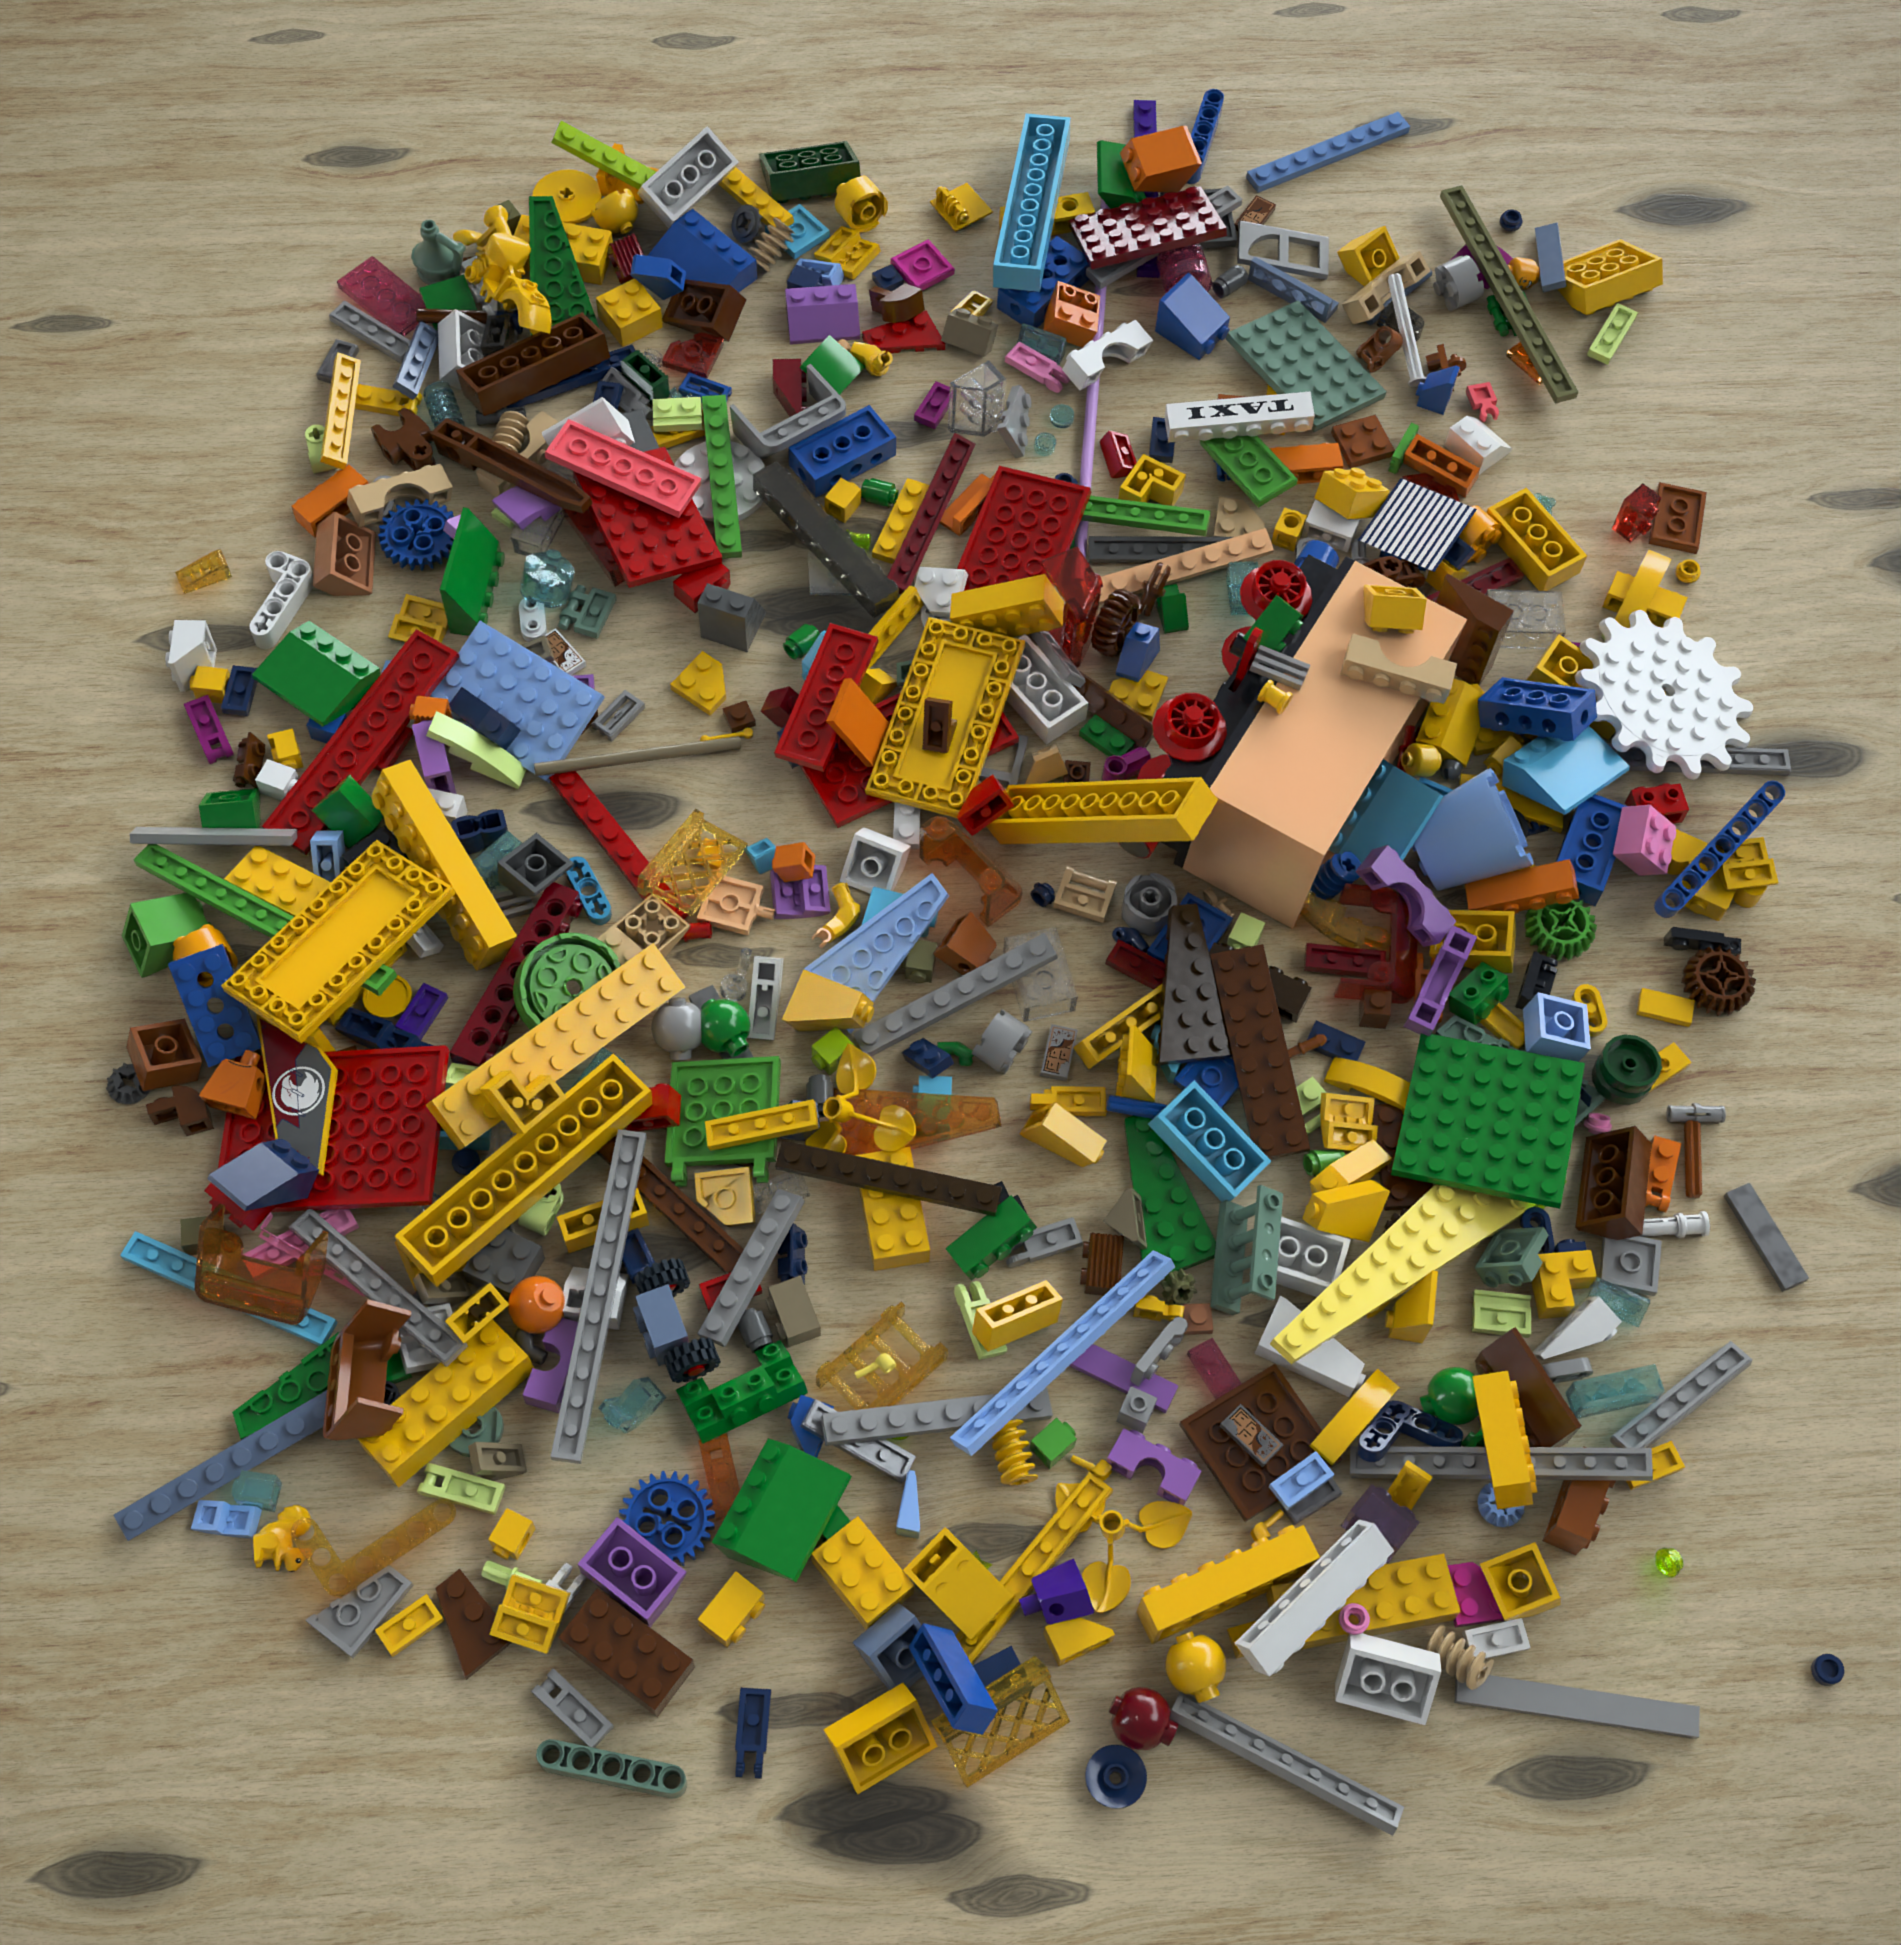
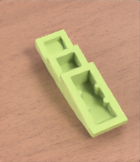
[426,711,527,789]

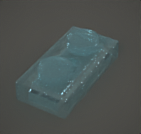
[1587,1277,1650,1328]

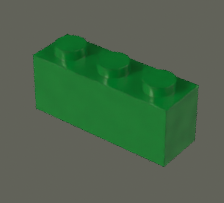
[945,1195,1037,1281]

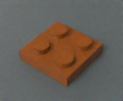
[1331,414,1395,469]

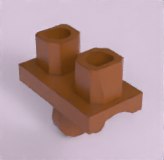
[1426,344,1467,391]

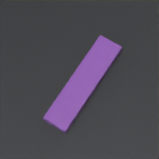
[1069,1344,1179,1413]

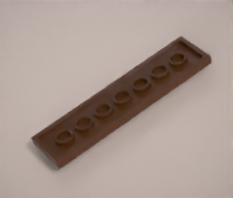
[1210,944,1310,1159]

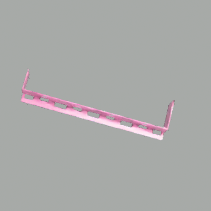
[259,1212,383,1296]

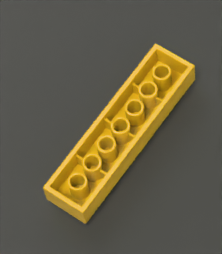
[371,760,517,971]

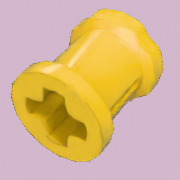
[1257,680,1293,714]

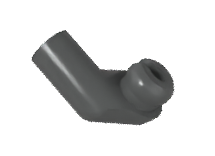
[515,1328,548,1365]

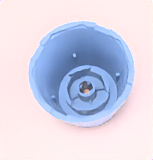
[1412,768,1534,891]

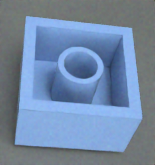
[1523,992,1591,1062]

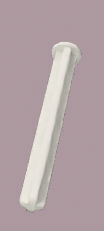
[1388,273,1427,387]

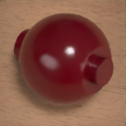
[1108,1687,1179,1751]

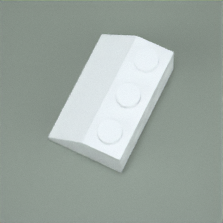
[438,309,494,390]
[542,397,635,476]

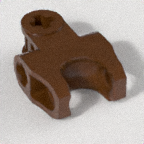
[371,408,436,471]
[1362,556,1426,589]

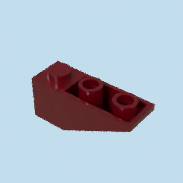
[773,359,807,417]

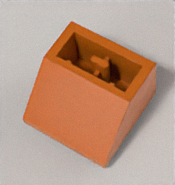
[1043,281,1100,348]

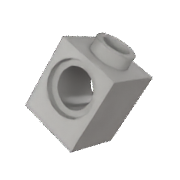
[1116,1386,1157,1434]

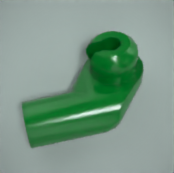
[937,1041,974,1066]

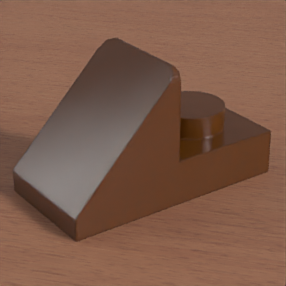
[922,697,957,753]

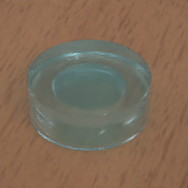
[1050,404,1074,428]

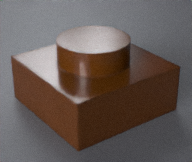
[722,700,756,733]

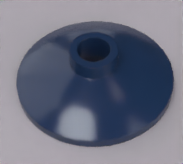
[1085,1745,1147,1809]

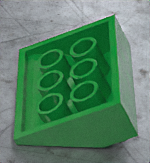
[440,507,505,636]
[252,621,380,727]
[712,1438,852,1582]

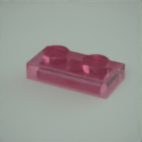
[1187,1338,1242,1400]

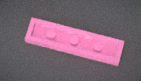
[241,1209,359,1282]

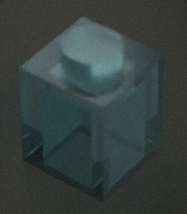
[232,1470,282,1512]

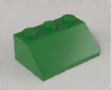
[1097,140,1146,209]

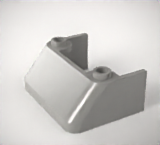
[730,364,846,458]

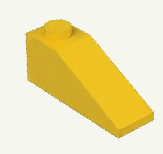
[1310,1139,1392,1194]

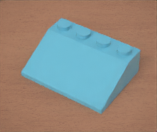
[1502,726,1630,815]
[1328,759,1444,864]

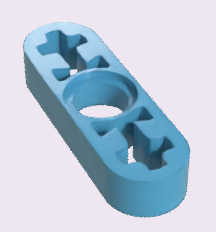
[566,857,612,925]

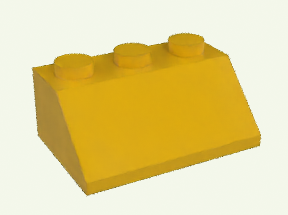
[1416,679,1483,768]
[823,1683,938,1795]

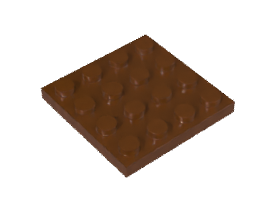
[1179,1364,1342,1522]

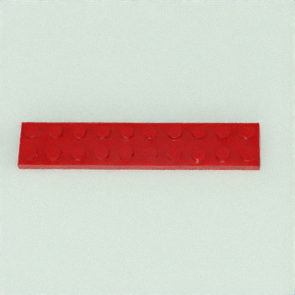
[262,629,459,856]

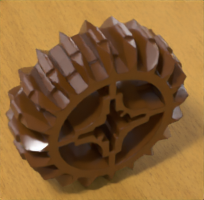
[1091,589,1141,657]
[1681,946,1756,1016]

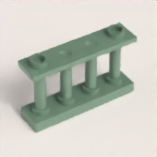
[1210,1185,1283,1315]

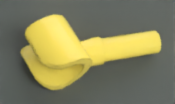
[854,1353,896,1379]

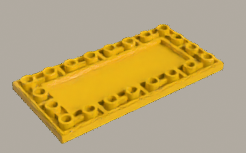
[865,617,1025,818]
[221,840,456,1044]

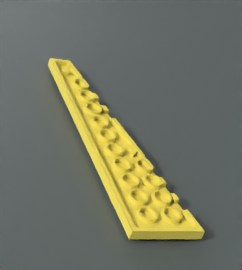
[1270,1184,1536,1365]

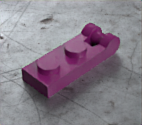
[184,695,234,764]

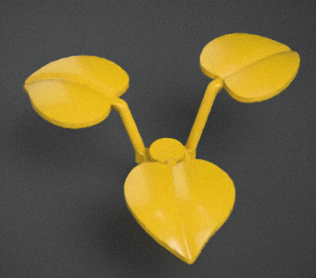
[805,1043,916,1153]
[1055,1483,1192,1613]

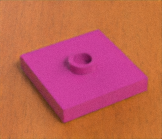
[890,239,955,291]

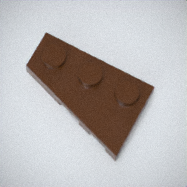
[435,1569,512,1680]

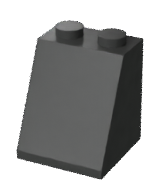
[697,583,766,652]

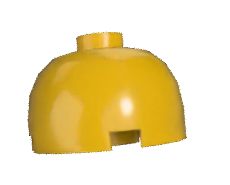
[591,189,638,234]

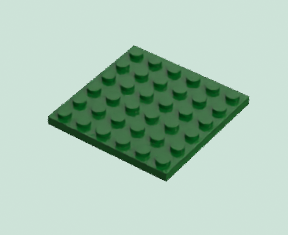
[1391,1033,1585,1209]

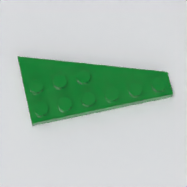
[529,196,600,336]
[1124,1115,1216,1277]
[232,1332,412,1440]

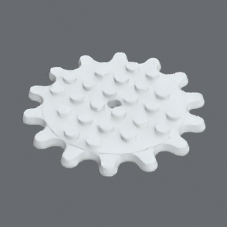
[1575,610,1753,780]

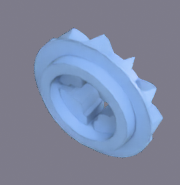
[1477,1482,1525,1527]

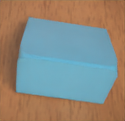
[744,838,776,874]

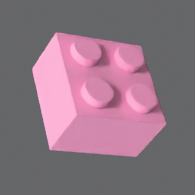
[1613,805,1676,876]

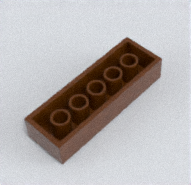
[456,312,610,416]

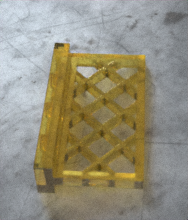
[637,809,748,916]
[931,1656,1070,1788]

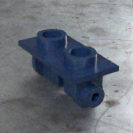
[777,1223,808,1285]

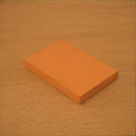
[826,678,890,767]

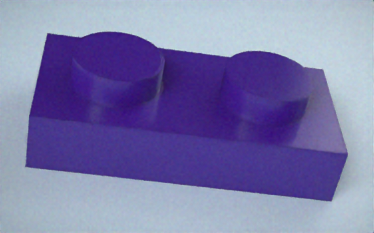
[395,983,448,1040]

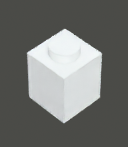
[255,759,299,801]

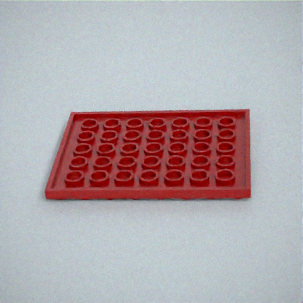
[211,1045,449,1215]

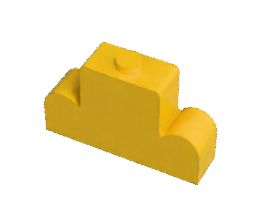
[1667,829,1767,921]

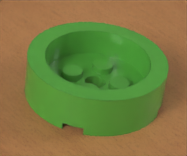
[513,933,621,1030]

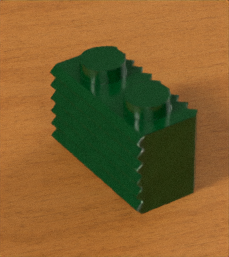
[620,350,670,406]

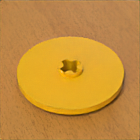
[532,169,602,224]

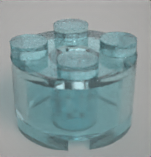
[520,549,575,608]

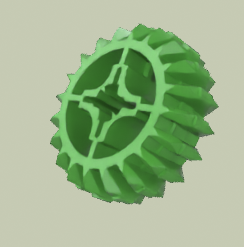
[1524,900,1597,961]

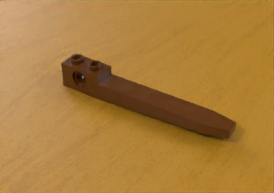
[430,418,593,513]

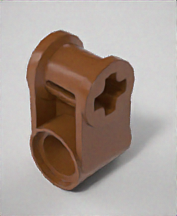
[1356,326,1403,372]

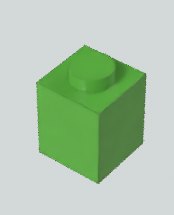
[1030,1418,1077,1470]

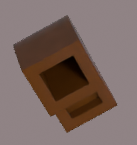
[869,283,925,322]
[146,1086,214,1136]

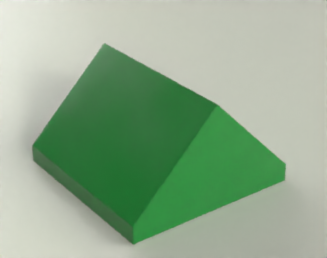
[312,775,384,849]

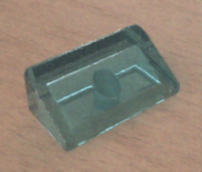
[1017,323,1067,365]

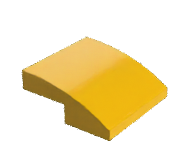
[814,226,881,280]
[388,594,449,643]
[1715,837,1779,891]
[1320,1093,1378,1151]
[489,1574,571,1654]

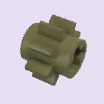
[1160,1269,1197,1305]

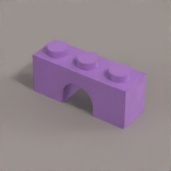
[523,1318,578,1413]
[1106,1428,1202,1506]

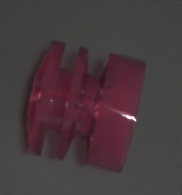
[1156,243,1213,294]

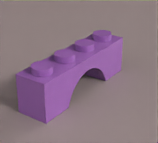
[1355,845,1456,947]
[1403,925,1477,1036]

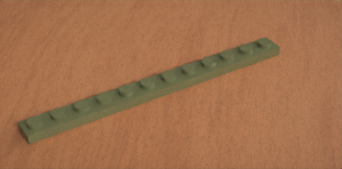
[1440,185,1578,404]

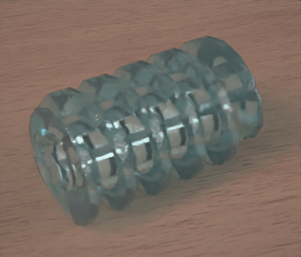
[423,381,465,429]

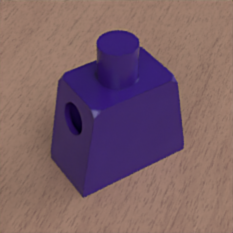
[1019,1558,1095,1625]

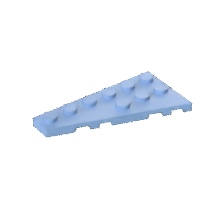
[804,873,949,1034]

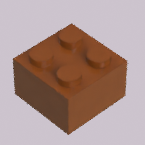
[126,1018,202,1091]

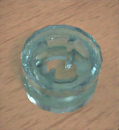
[1034,432,1056,456]

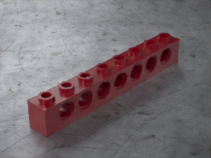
[449,882,582,1067]

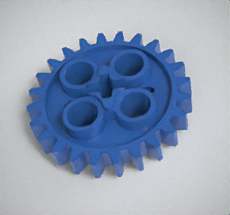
[378,499,454,571]
[619,1471,716,1566]

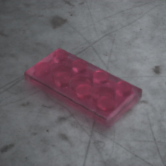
[337,256,426,336]

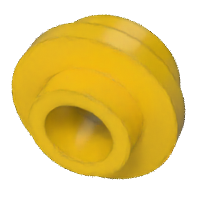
[1675,559,1701,583]

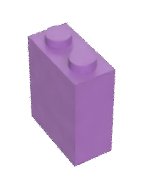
[412,720,457,794]

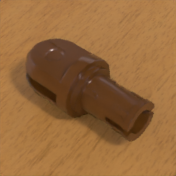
[1139,562,1171,617]

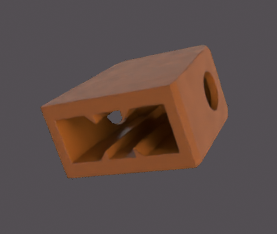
[933,911,997,975]

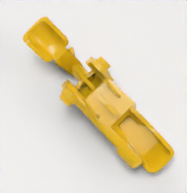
[453,205,552,335]

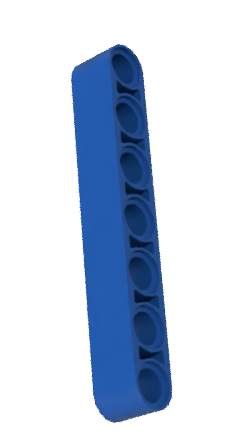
[1654,780,1785,918]

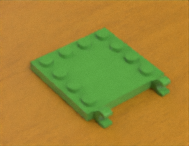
[665,1056,781,1187]

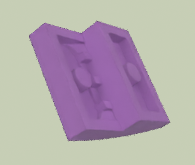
[492,486,562,530]
[770,865,831,919]

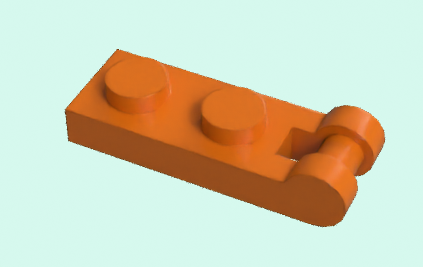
[1645,1135,1681,1213]

